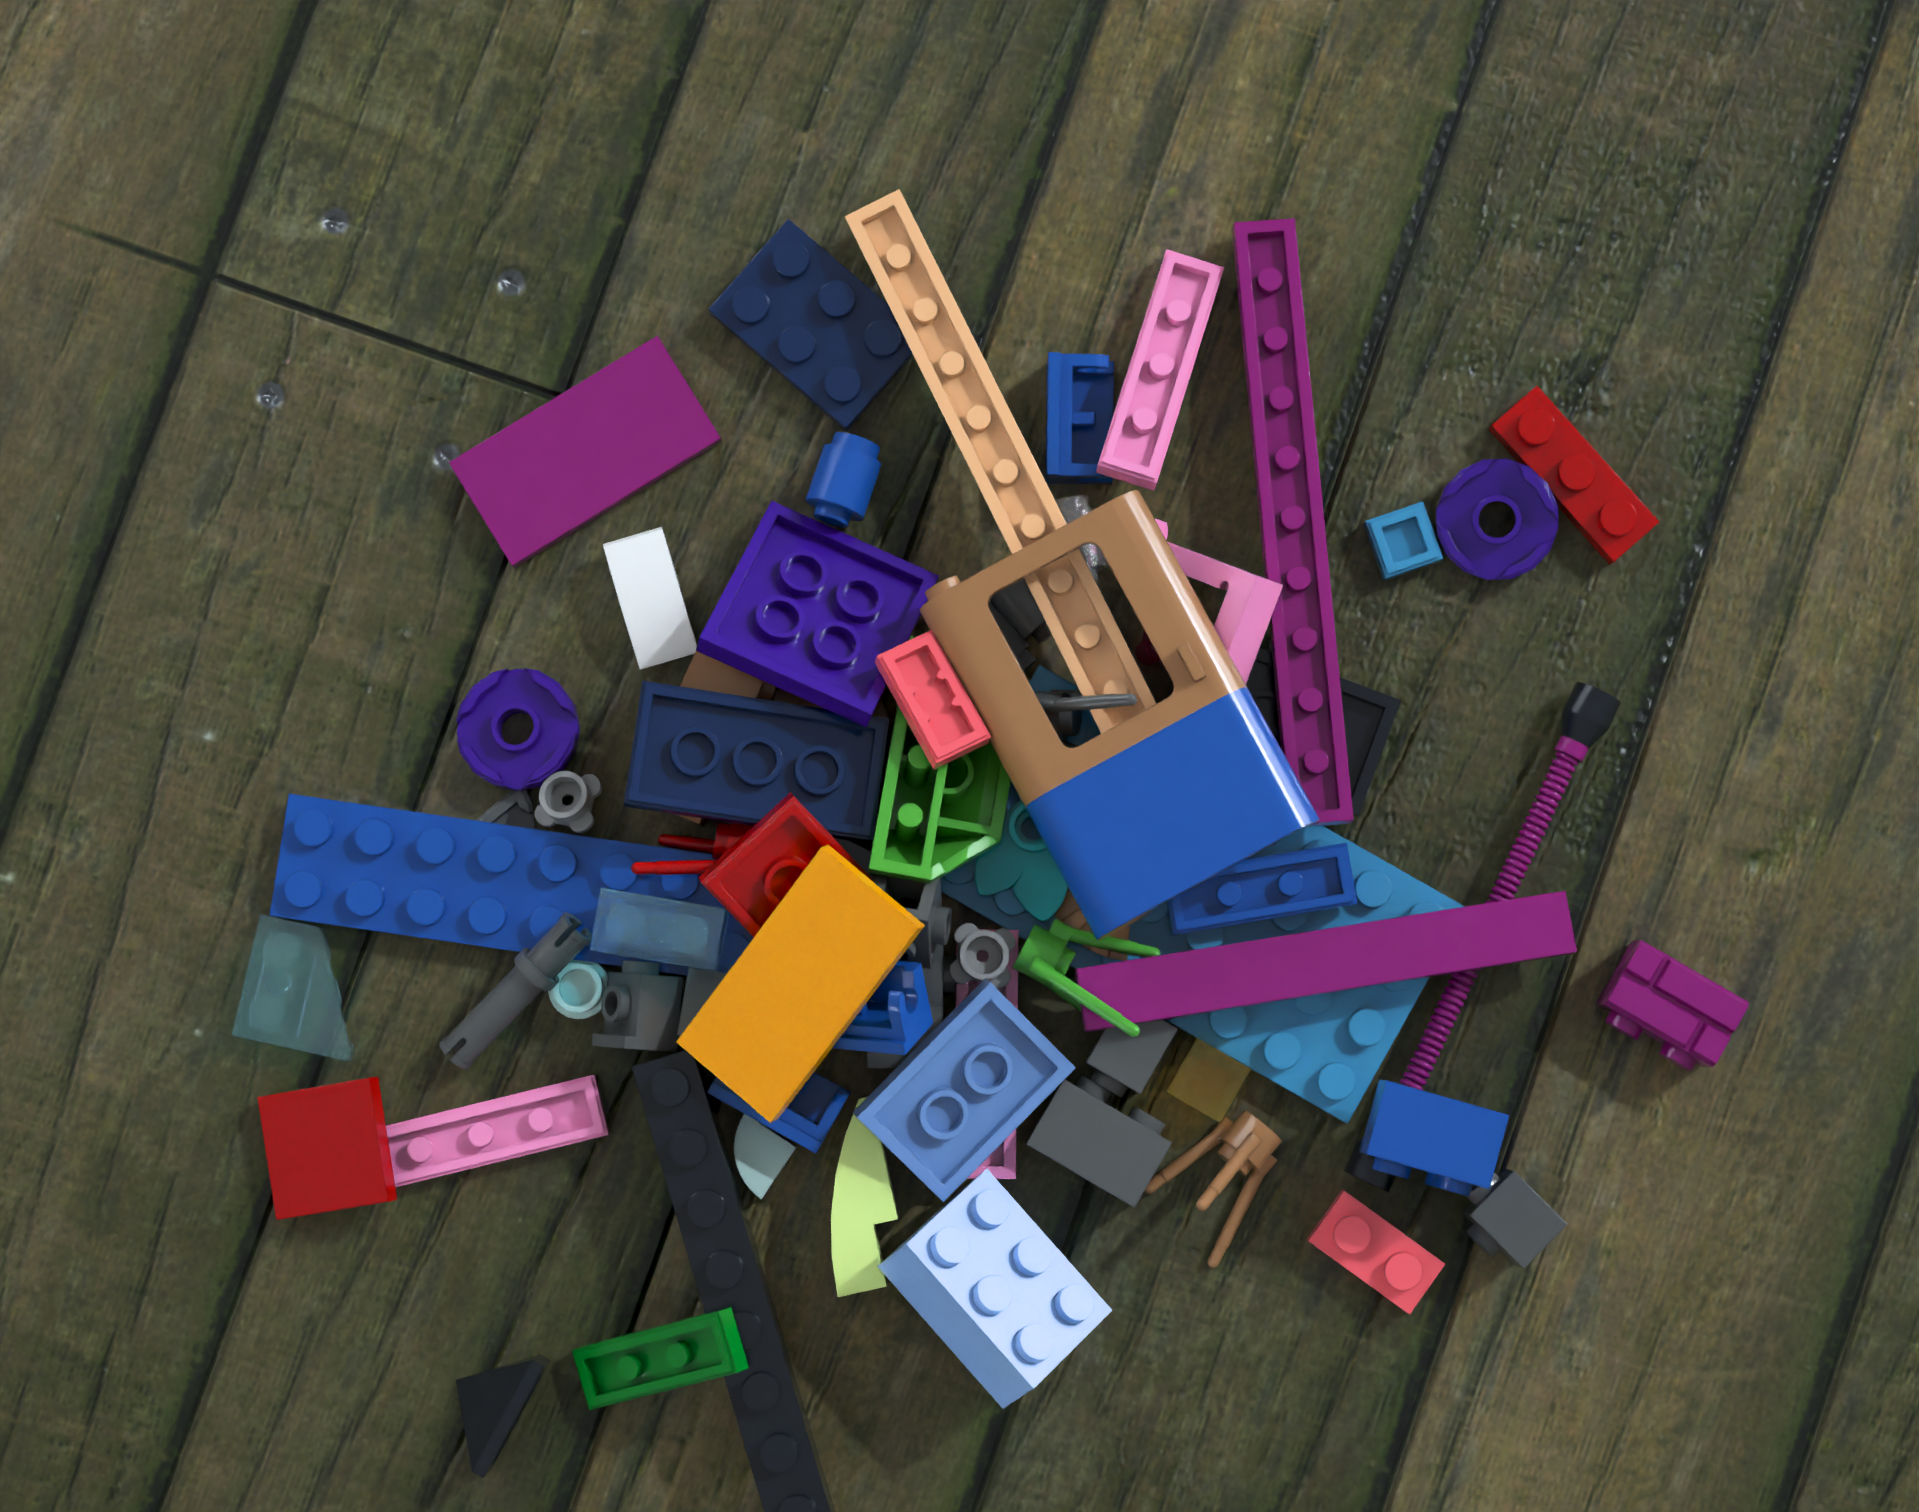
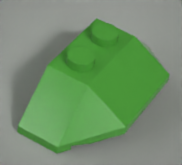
[868,636,1011,883]

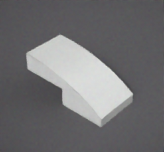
[603,527,697,670]

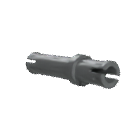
[439,912,594,1070]

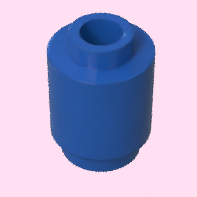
[805,432,882,528]

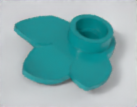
[975,800,1068,922]

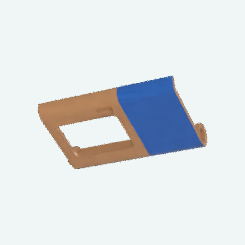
[919,490,1320,940]

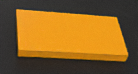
[676,845,925,1123]

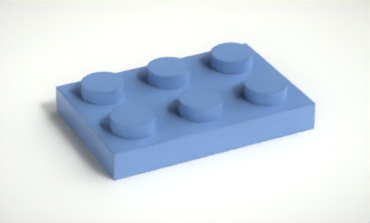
[853,978,1076,1202]

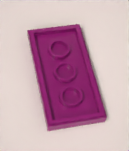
[448,335,722,568]

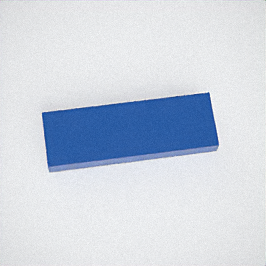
[1167,843,1358,935]

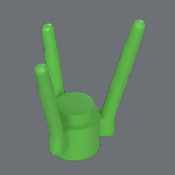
[1012,919,1160,1037]

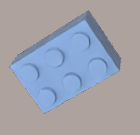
[877,1169,1112,1409]

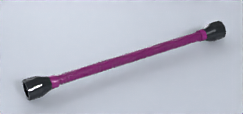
[1344,682,1621,1193]

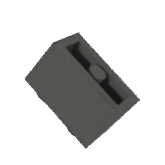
[1025,1074,1172,1208]

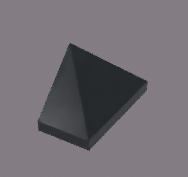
[456,1354,551,1478]

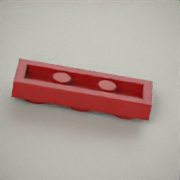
[1488,386,1659,565]

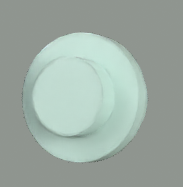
[548,959,608,1019]

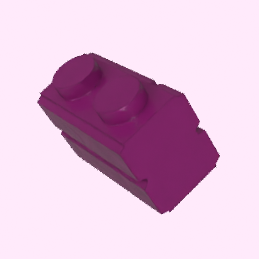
[1596,940,1750,1072]

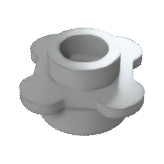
[535,771,602,833]
[949,923,1016,989]

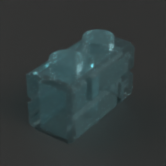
[590,888,729,972]

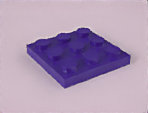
[696,501,939,727]

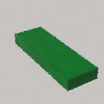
[572,1307,749,1410]

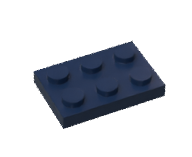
[708,219,914,432]

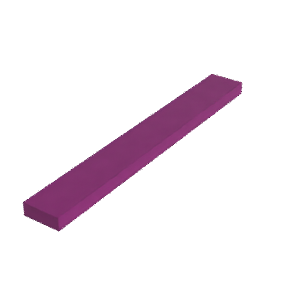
[1074,891,1577,1032]

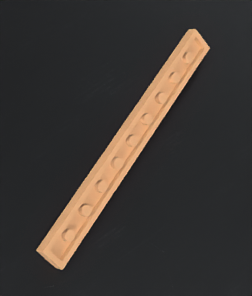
[845,189,1156,734]

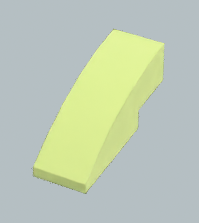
[831,1096,899,1297]

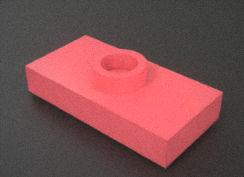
[875,630,991,770]

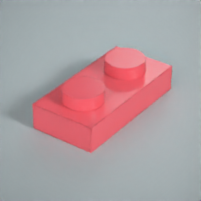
[1306,1190,1445,1315]

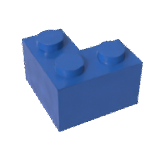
[1359,1080,1509,1196]

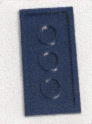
[623,681,889,844]

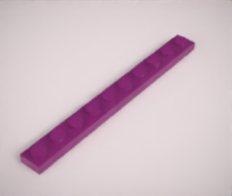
[1232,218,1354,827]

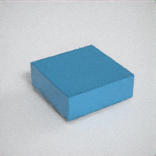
[1363,501,1443,581]

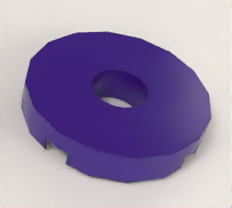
[1436,459,1558,580]
[456,668,580,791]

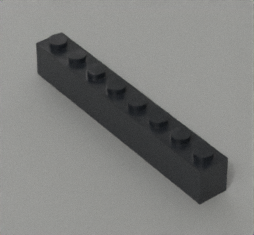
[632,1050,836,1512]

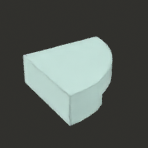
[734,1114,797,1199]

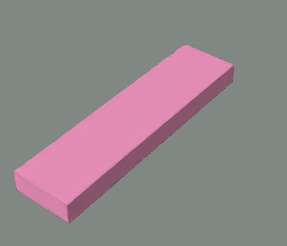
[1095,249,1224,491]
[386,1074,610,1187]

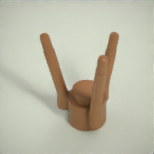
[1144,1110,1282,1268]

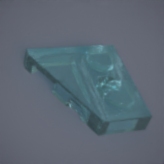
[232,914,354,1061]

